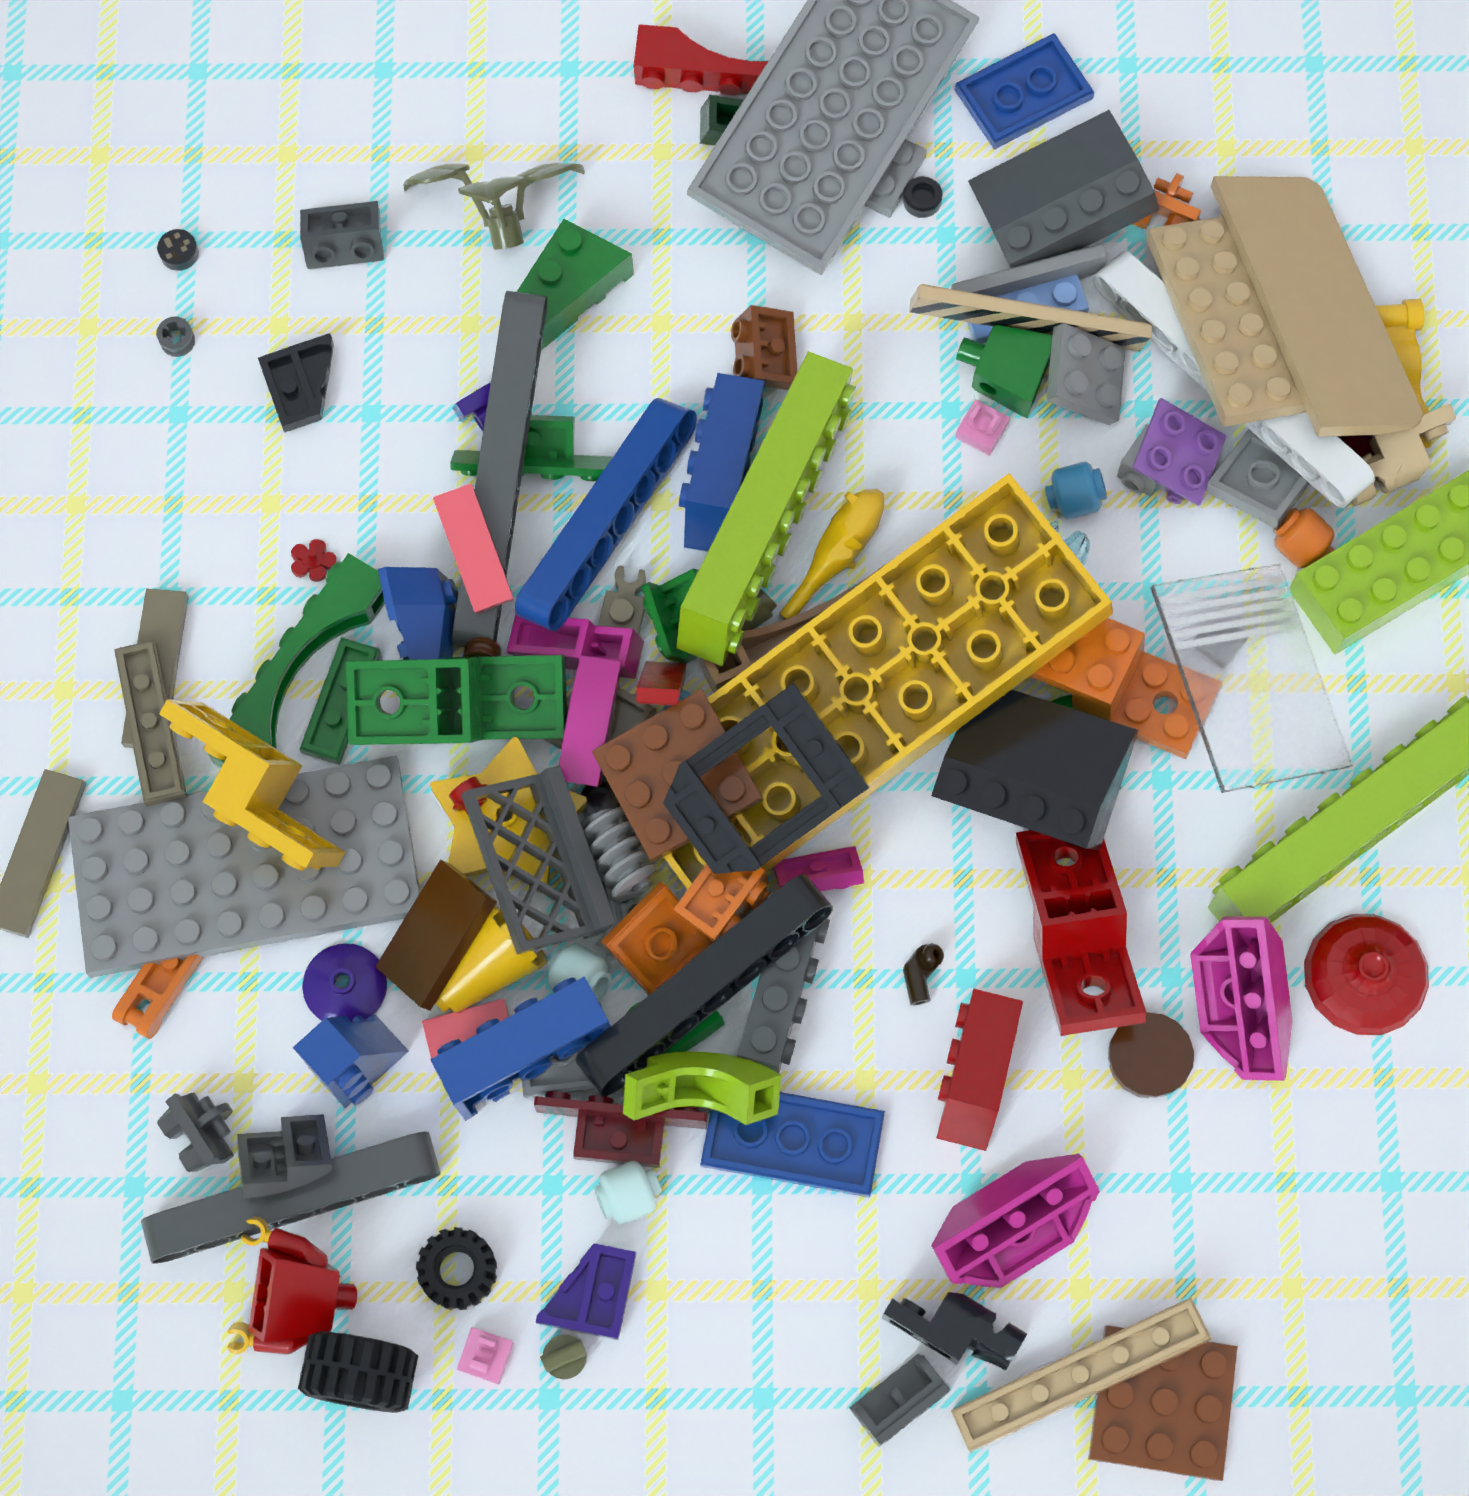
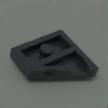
[258,333,334,433]

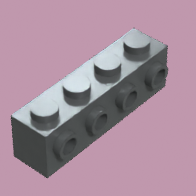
[737,919,830,1073]

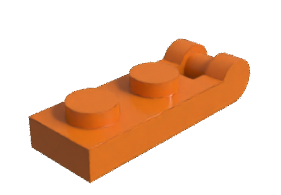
[112,954,203,1039]

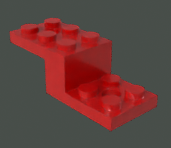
[1016,830,1146,1036]

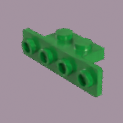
[450,415,613,481]

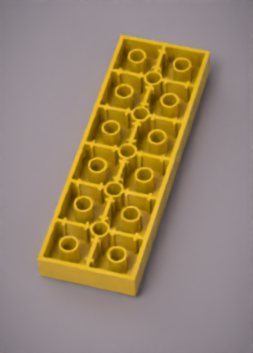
[664,473,1113,890]

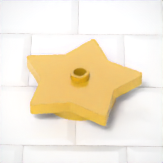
[430,737,588,885]

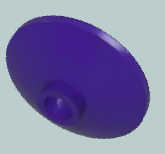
[302,943,387,1022]

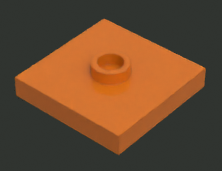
[600,882,712,996]

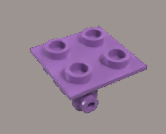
[1132,398,1227,506]

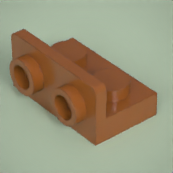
[731,305,798,390]

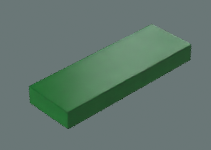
[299,637,381,765]

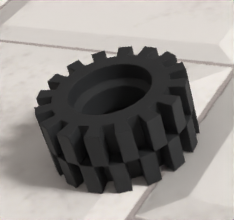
[416,1227,498,1310]

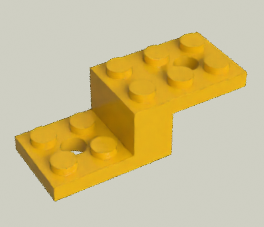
[159,699,346,871]

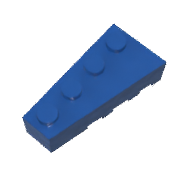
[679,372,765,552]
[430,976,611,1121]

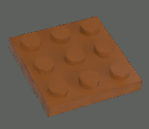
[591,689,764,863]
[1088,1325,1238,1481]

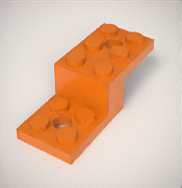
[1030,618,1221,759]

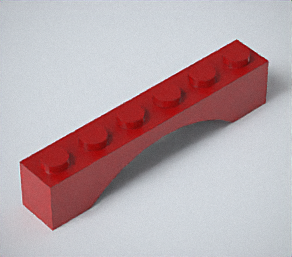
[633,24,768,96]

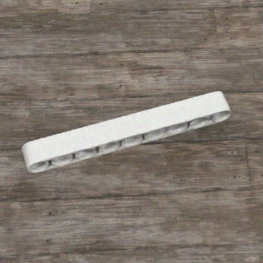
[1092,251,1375,508]

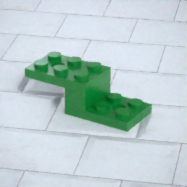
[346,655,567,745]

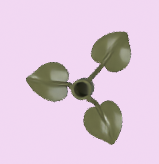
[403,163,585,250]

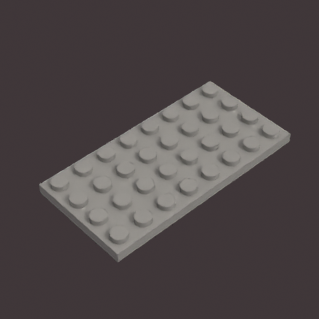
[686,0,980,276]
[68,755,420,978]

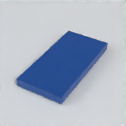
[700,1092,885,1198]

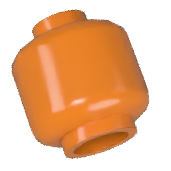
[1273,508,1335,568]

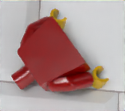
[227,1217,357,1355]

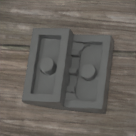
[237,1114,332,1199]

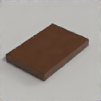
[375,859,497,1011]

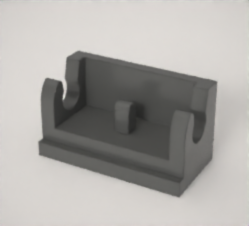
[849,1353,951,1448]

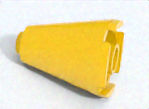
[435,898,548,1013]

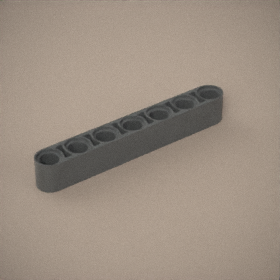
[141,1131,441,1264]

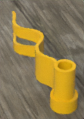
[1376,298,1431,448]

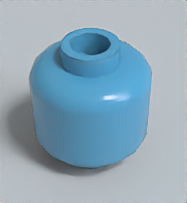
[1045,462,1107,519]

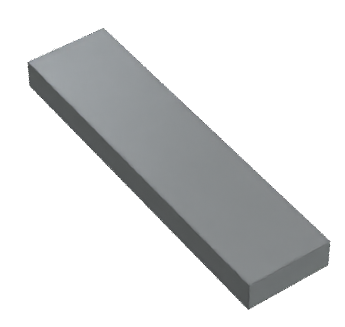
[951,244,1107,296]

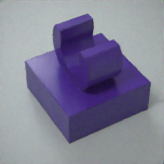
[452,382,491,431]

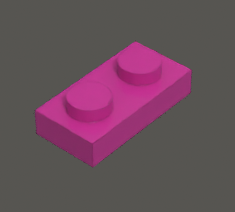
[774,846,864,891]

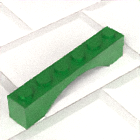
[207,553,385,768]

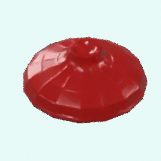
[1304,914,1429,1036]

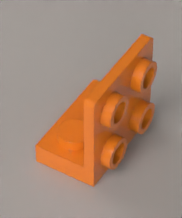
[673,864,770,943]

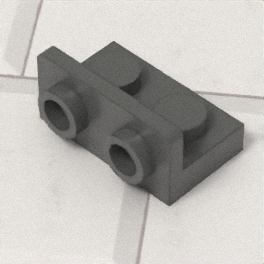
[300,201,384,269]

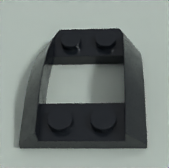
[663,683,870,874]

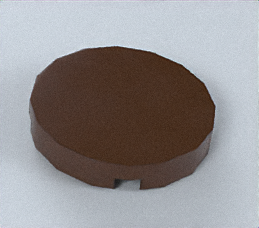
[1108,1012,1194,1098]

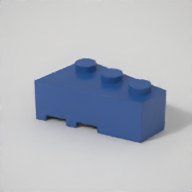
[292,1015,409,1109]

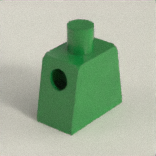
[956,325,1053,418]

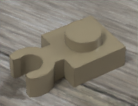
[598,565,646,635]

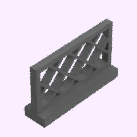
[461,766,616,955]

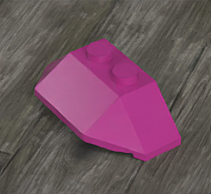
[1190,916,1293,1081]
[931,1154,1100,1288]

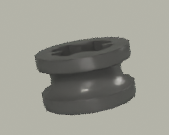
[156,317,195,357]

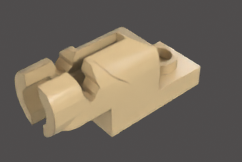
[1351,404,1457,506]

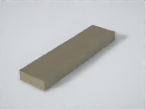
[121,588,189,748]
[114,640,187,807]
[0,769,86,938]

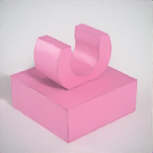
[955,399,1010,456]
[457,1327,514,1385]

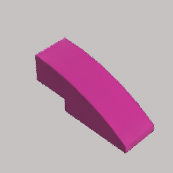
[506,613,644,679]
[559,655,622,787]

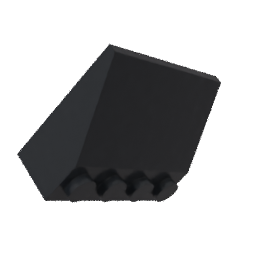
[931,690,1139,851]

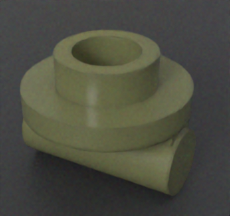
[540,1334,587,1380]

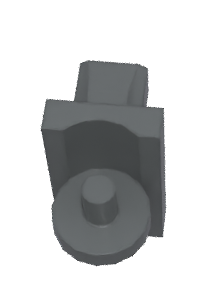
[157,1093,234,1172]

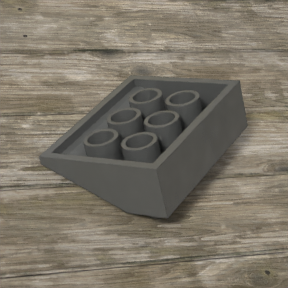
[968,110,1160,268]

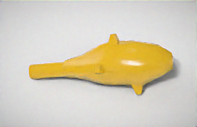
[778,488,885,620]

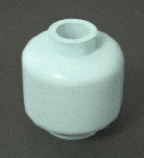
[547,943,612,1001]
[594,1161,662,1225]

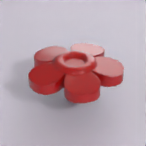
[291,539,337,582]

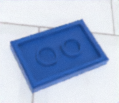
[955,33,1094,150]

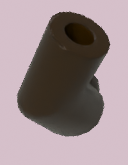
[903,943,944,1005]

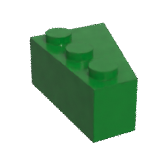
[516,219,634,350]

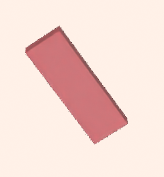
[433,483,514,614]

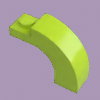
[623,1051,782,1125]

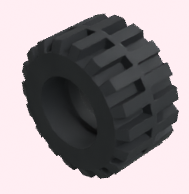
[297,1332,418,1413]

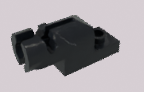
[882,1292,1028,1371]

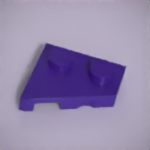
[535,1243,637,1340]

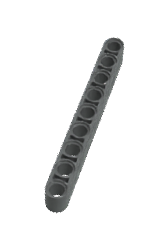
[452,290,548,647]

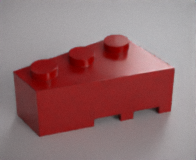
[936,988,1023,1151]

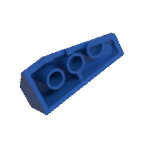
[378,567,458,660]

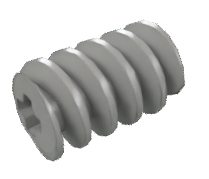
[580,807,657,902]

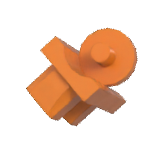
[1133,173,1201,229]

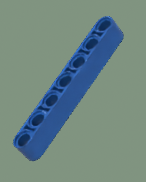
[515,398,697,631]

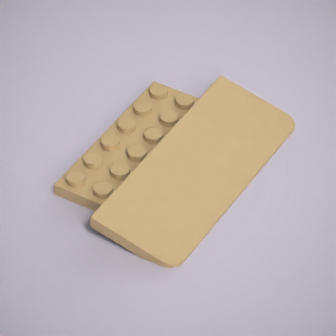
[1146,176,1423,437]

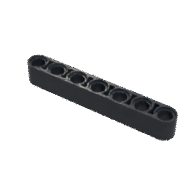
[576,874,833,1097]

